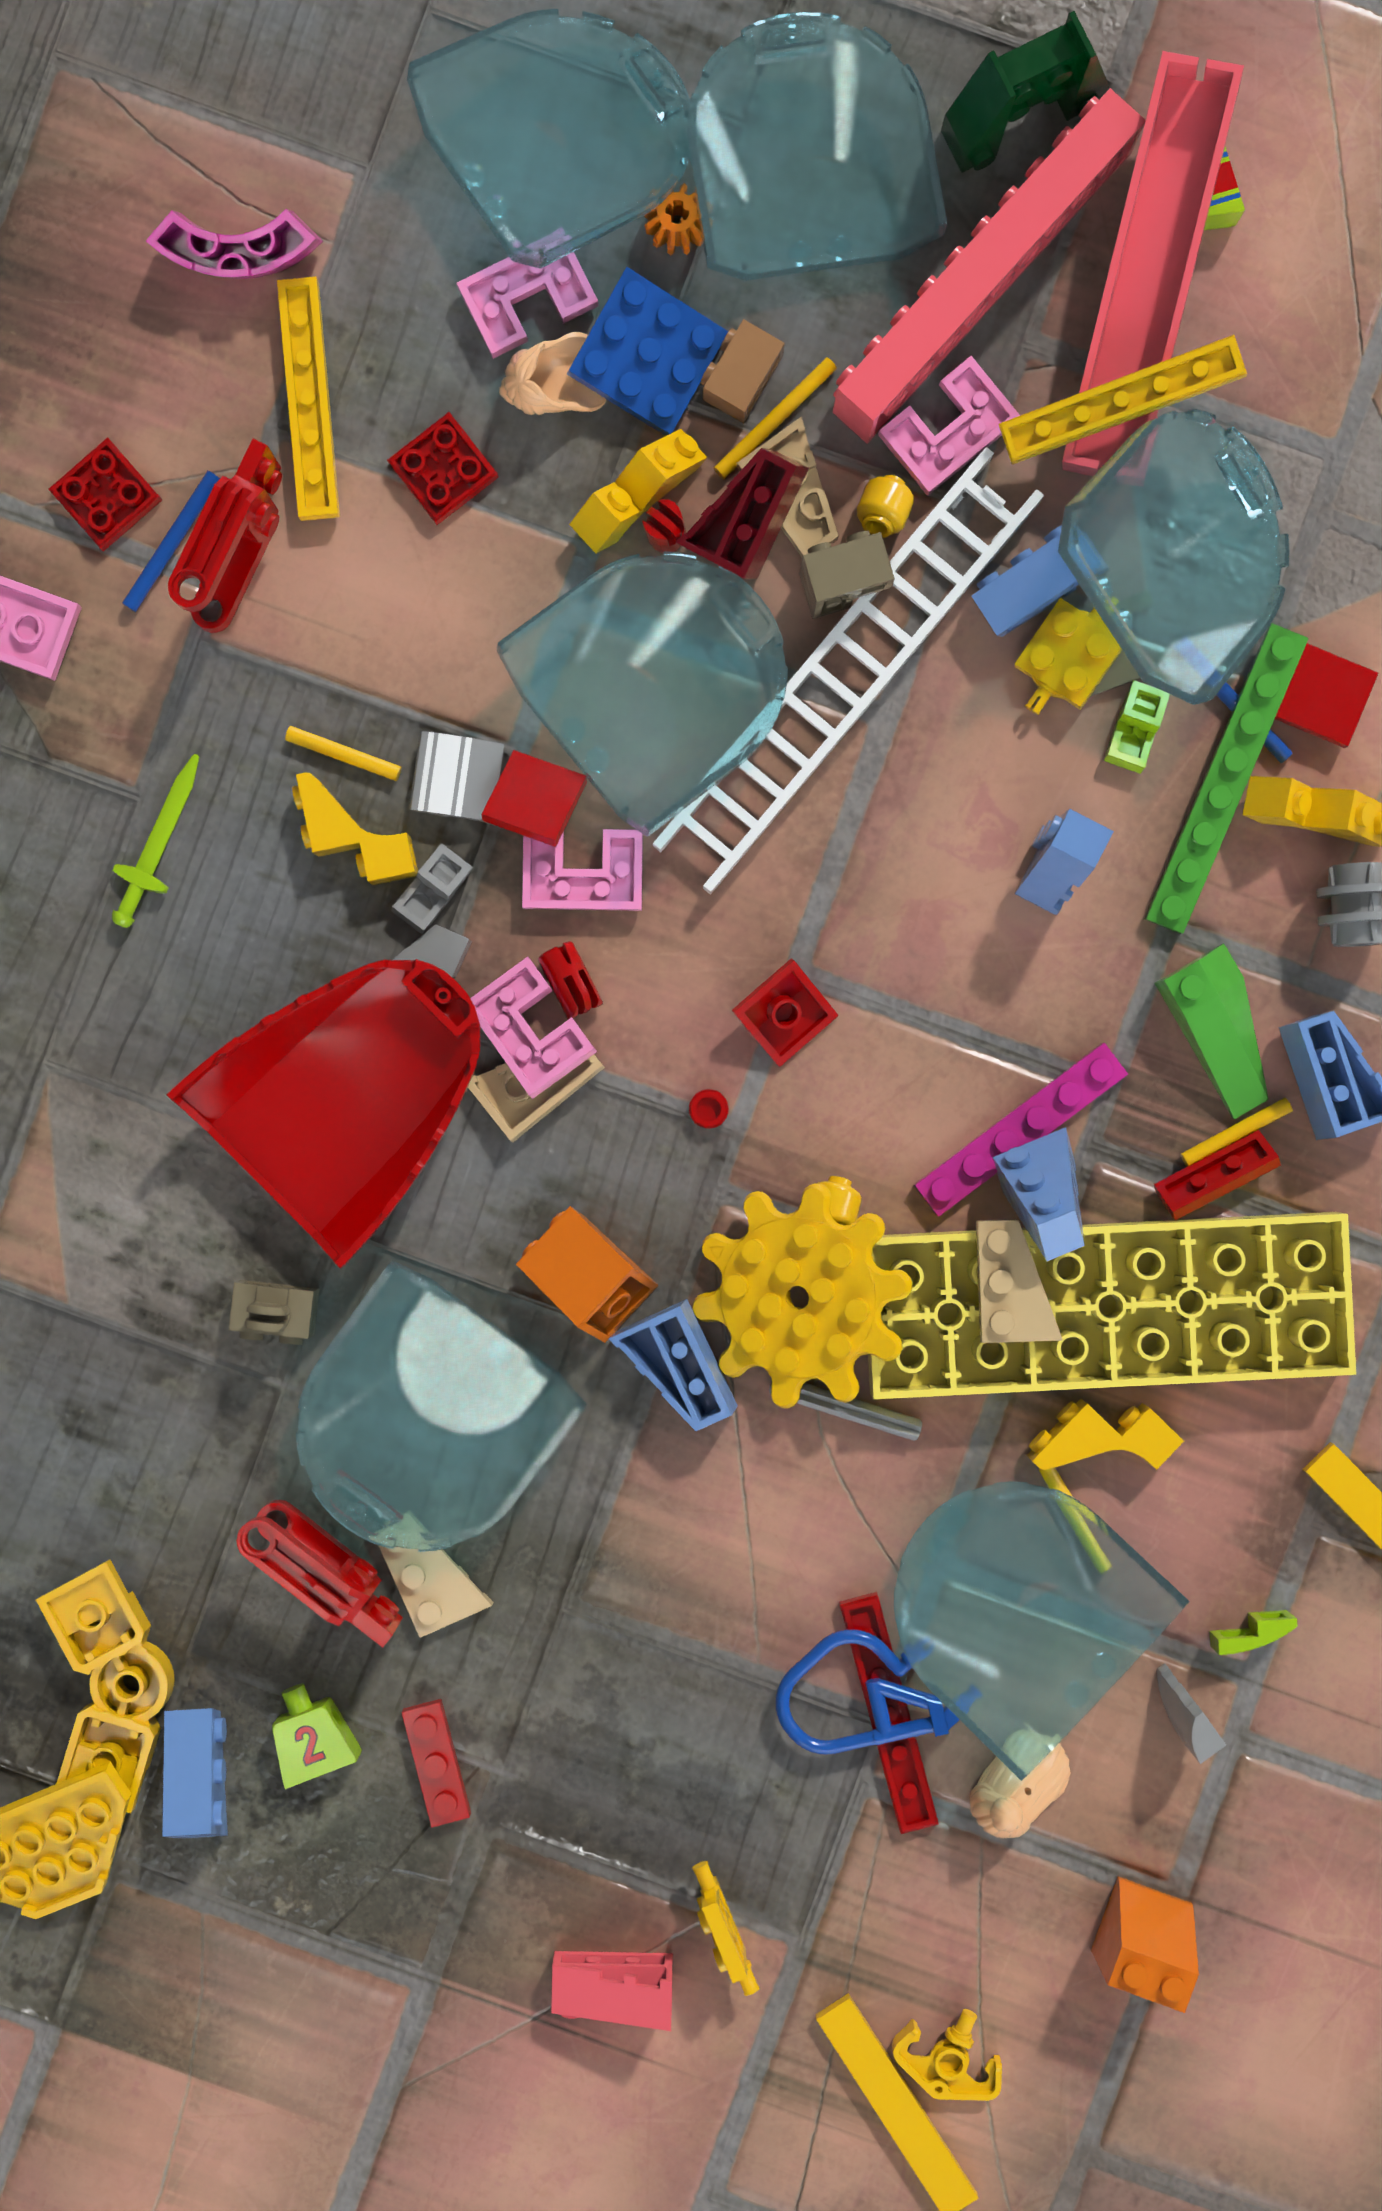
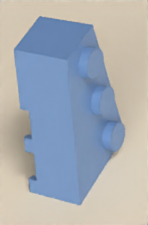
[1278,1011,1382,1140]
[993,1127,1085,1261]
[609,1299,738,1431]

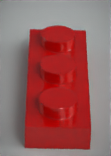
[1154,1130,1281,1220]
[401,1699,471,1828]

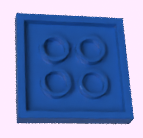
[567,267,728,436]

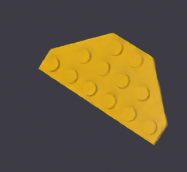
[0,1761,131,1919]

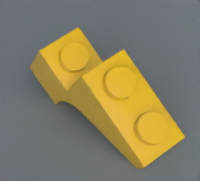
[569,429,708,554]
[292,772,418,885]
[1242,776,1382,847]
[1026,1399,1184,1470]

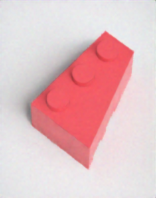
[551,1951,673,2031]

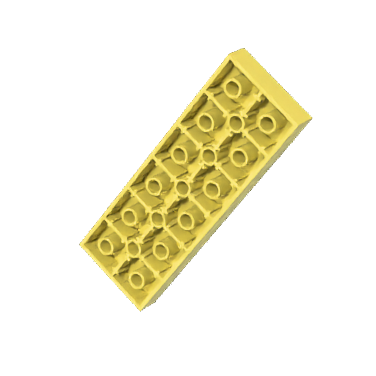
[868,1212,1356,1399]

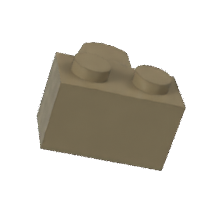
[229,1280,320,1345]

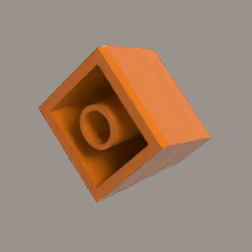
[516,1206,659,1343]
[1091,1876,1199,2013]

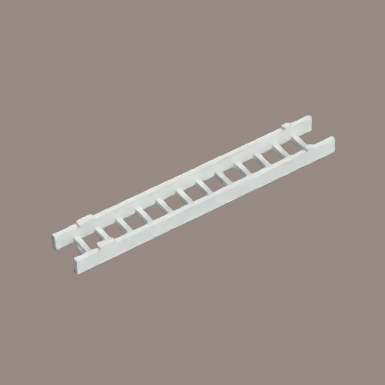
[653,447,1044,895]

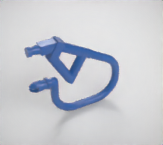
[776,1629,982,1755]

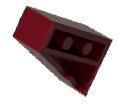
[675,448,809,579]

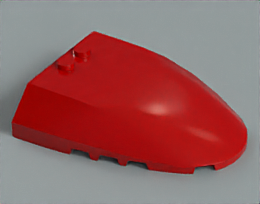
[166,959,480,1269]

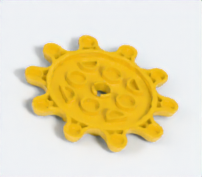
[693,1183,913,1408]

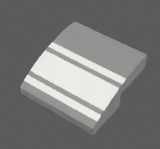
[409,731,504,823]

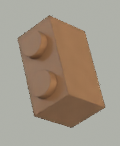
[700,319,785,424]

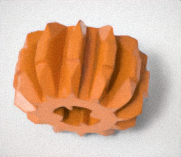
[644,183,711,256]

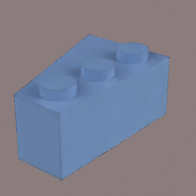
[971,524,1107,637]
[1015,809,1114,915]
[162,1708,228,1838]

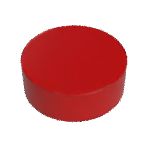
[689,1089,729,1129]

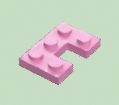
[456,230,599,359]
[878,356,1020,496]
[522,829,643,911]
[470,957,597,1099]

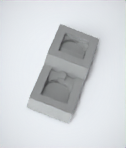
[391,843,473,935]

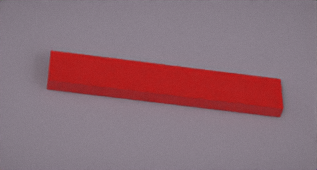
[839,1592,939,1834]

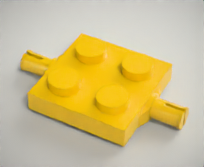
[1015,593,1127,715]
[692,1861,760,1996]

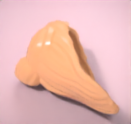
[499,332,606,415]
[970,1730,1071,1838]

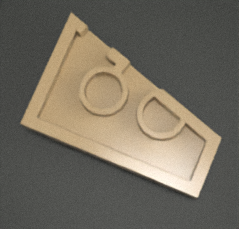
[737,417,839,558]
[468,1055,605,1142]
[976,1219,1063,1343]
[371,1511,494,1638]

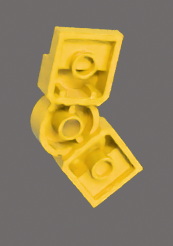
[36,1559,175,1814]

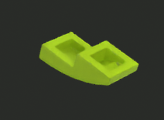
[1104,680,1170,774]
[1209,1610,1298,1655]

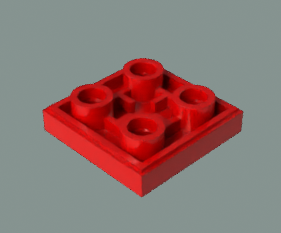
[387,412,499,525]
[49,437,162,552]
[1275,643,1379,748]
[481,750,587,847]

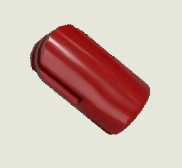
[642,499,686,553]
[538,941,603,1020]

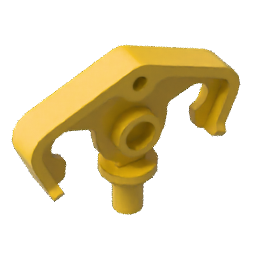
[892,2009,1002,2101]

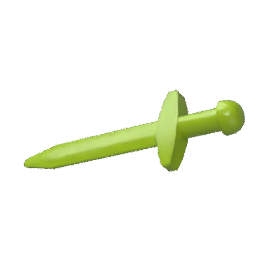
[112,754,199,928]

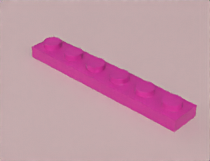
[914,1043,1128,1217]

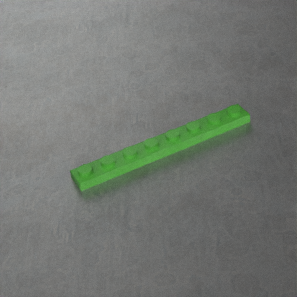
[1144,623,1309,934]

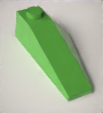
[1154,943,1269,1119]

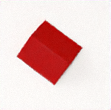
[731,958,839,1067]

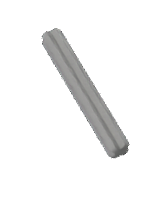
[769,1382,922,1441]

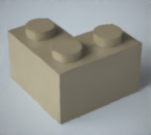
[799,531,895,619]

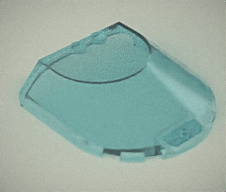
[407,9,695,269]
[687,12,947,281]
[1058,409,1290,705]
[497,551,788,837]
[296,1261,587,1552]
[894,1481,1190,1781]

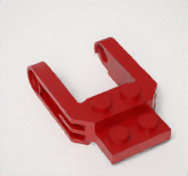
[168,438,282,633]
[236,1500,403,1648]

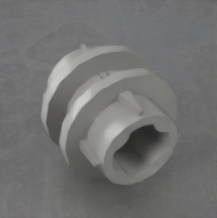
[1316,862,1382,947]

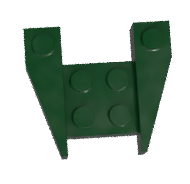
[941,11,1109,173]

